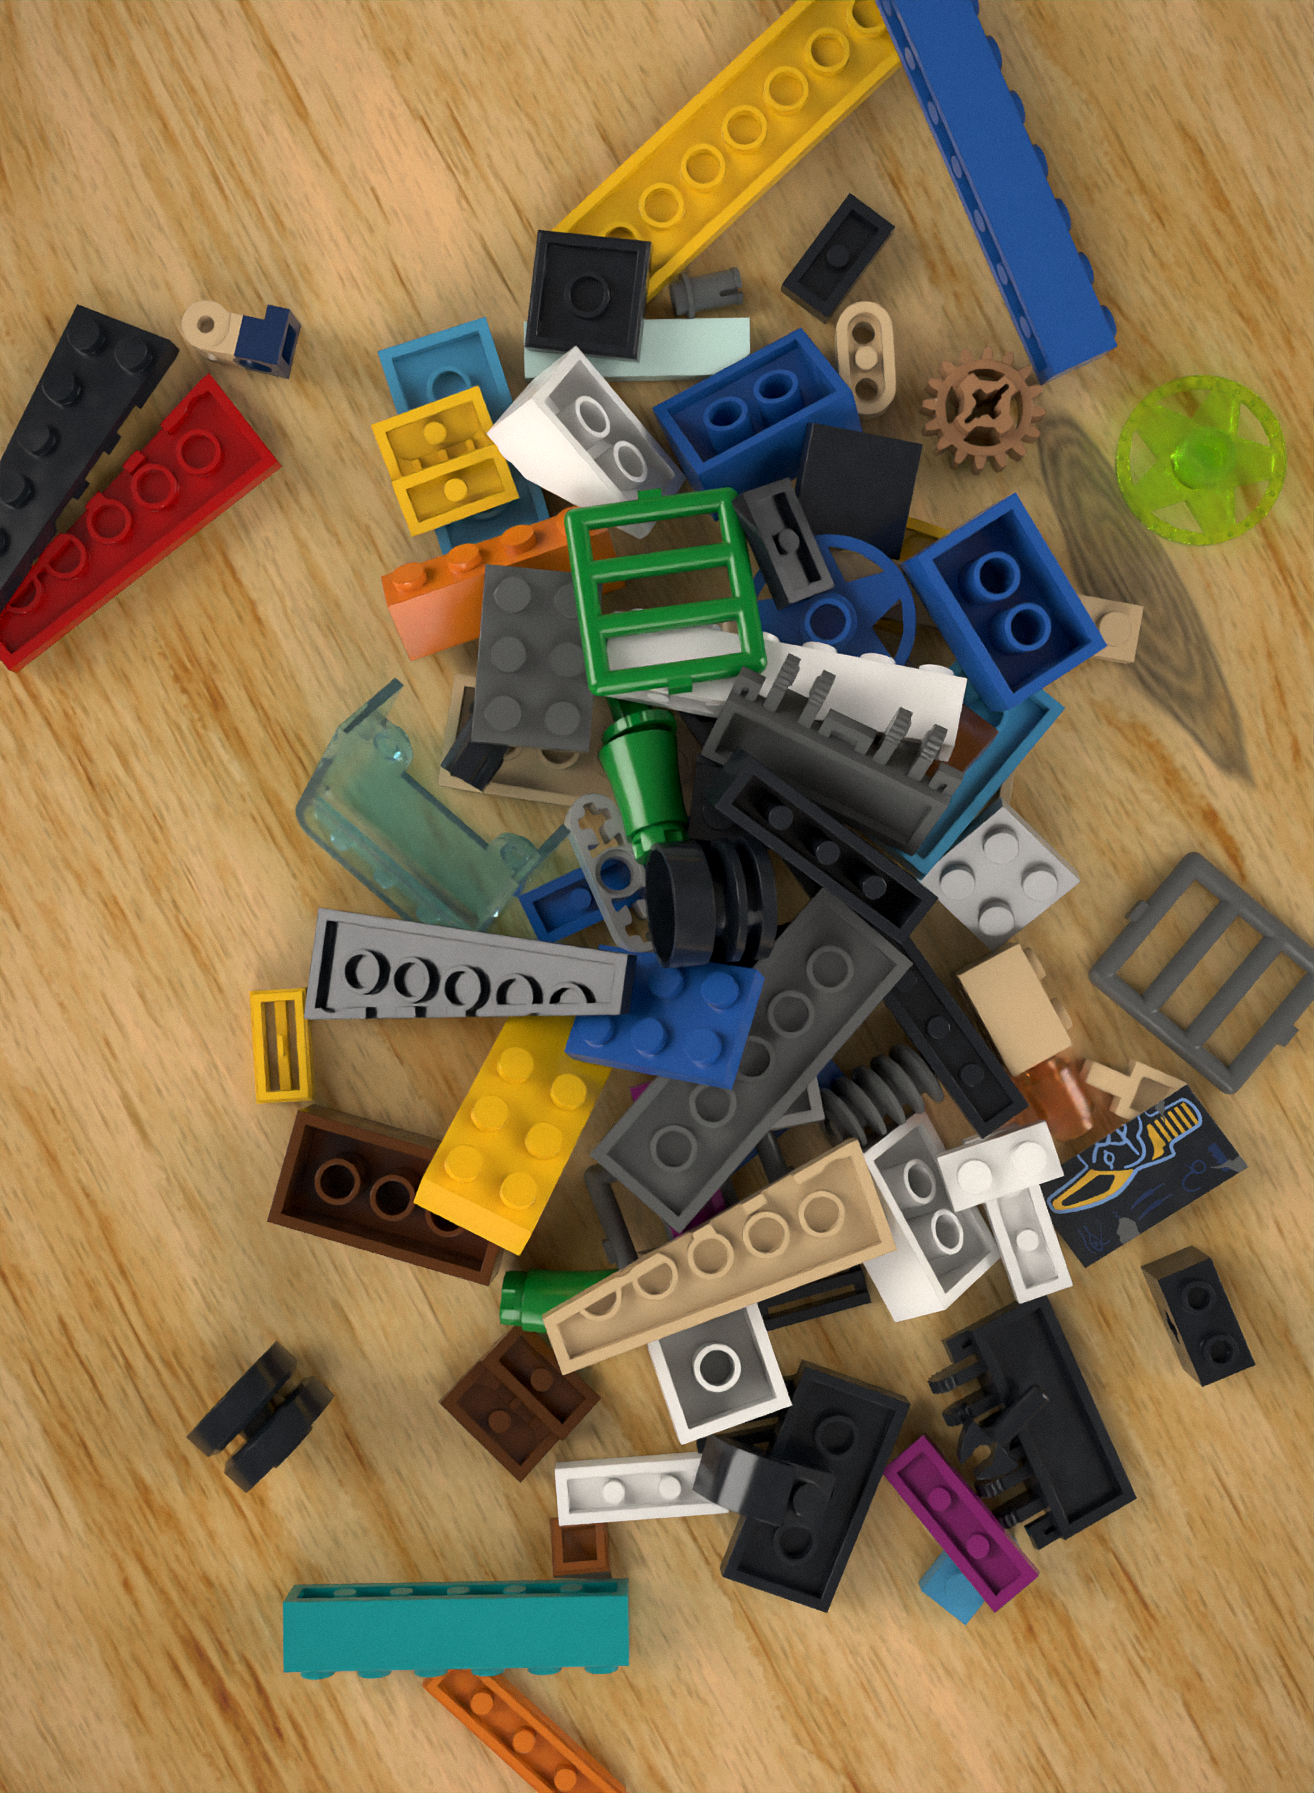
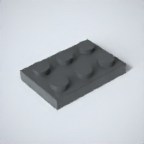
[471,564,603,753]

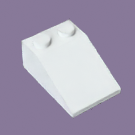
[486,346,687,539]

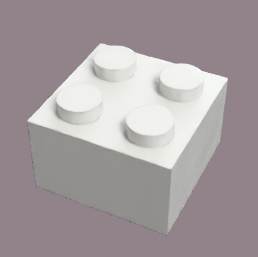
[646,1303,792,1445]

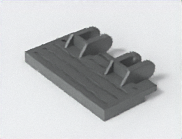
[701,653,965,857]

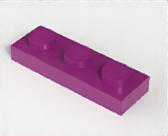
[883,1432,1040,1613]

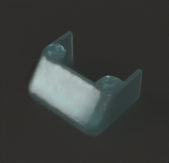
[295,678,571,932]

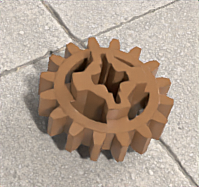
[919,346,1046,475]

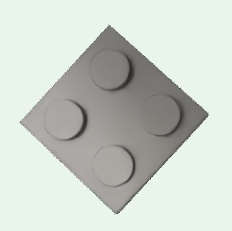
[916,797,1081,952]

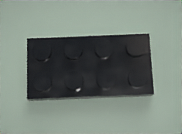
[720,1359,911,1613]

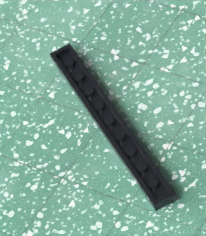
[675,710,1030,1139]

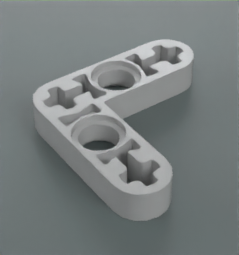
[564,793,654,953]

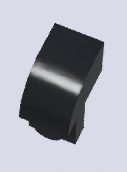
[692,1434,836,1533]

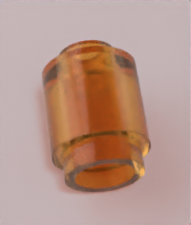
[1019,1055,1097,1142]

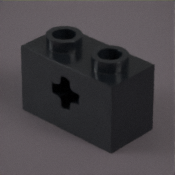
[1141,1245,1256,1387]

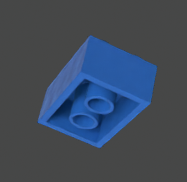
[899,492,1108,713]

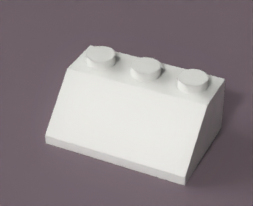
[861,1111,1001,1322]

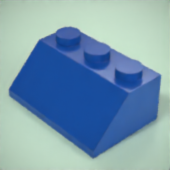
[652,327,863,522]

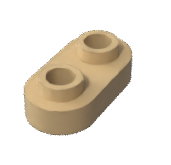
[834,301,896,420]

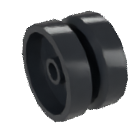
[186,1340,335,1493]

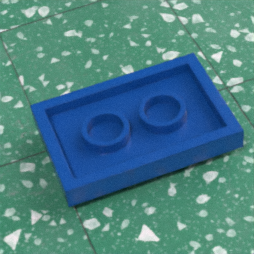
[564,944,765,1090]

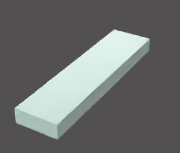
[524,317,750,383]

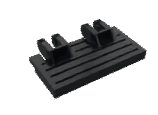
[927,1295,1137,1550]

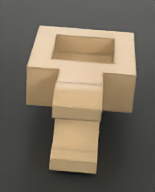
[1076,1058,1188,1120]

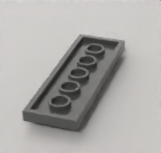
[590,887,913,1234]

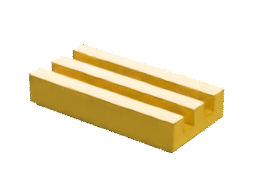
[249,987,316,1104]

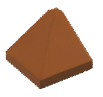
[550,1517,612,1579]

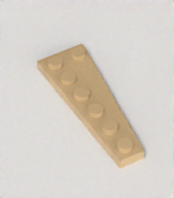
[542,1137,897,1375]

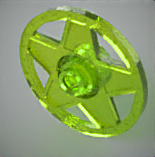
[1115,375,1287,546]

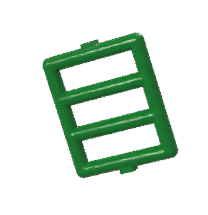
[564,487,768,697]

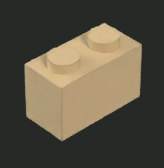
[950,942,1073,1077]

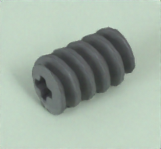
[819,1043,944,1148]

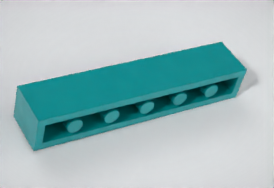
[283,1578,630,1680]

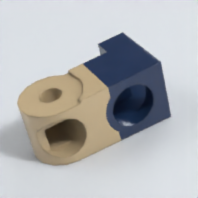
[181,300,301,379]

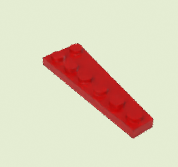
[0,373,282,673]

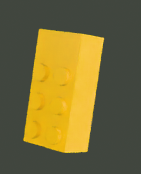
[413,1015,613,1256]

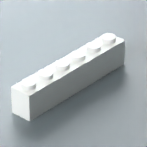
[606,608,967,762]

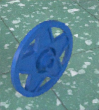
[753,534,916,666]

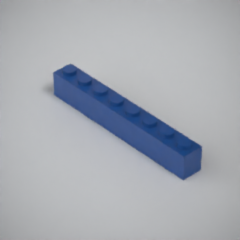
[875,0,1117,385]

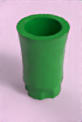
[598,730,690,865]
[500,1268,619,1333]

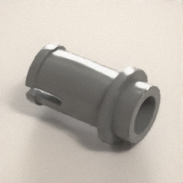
[669,267,743,319]

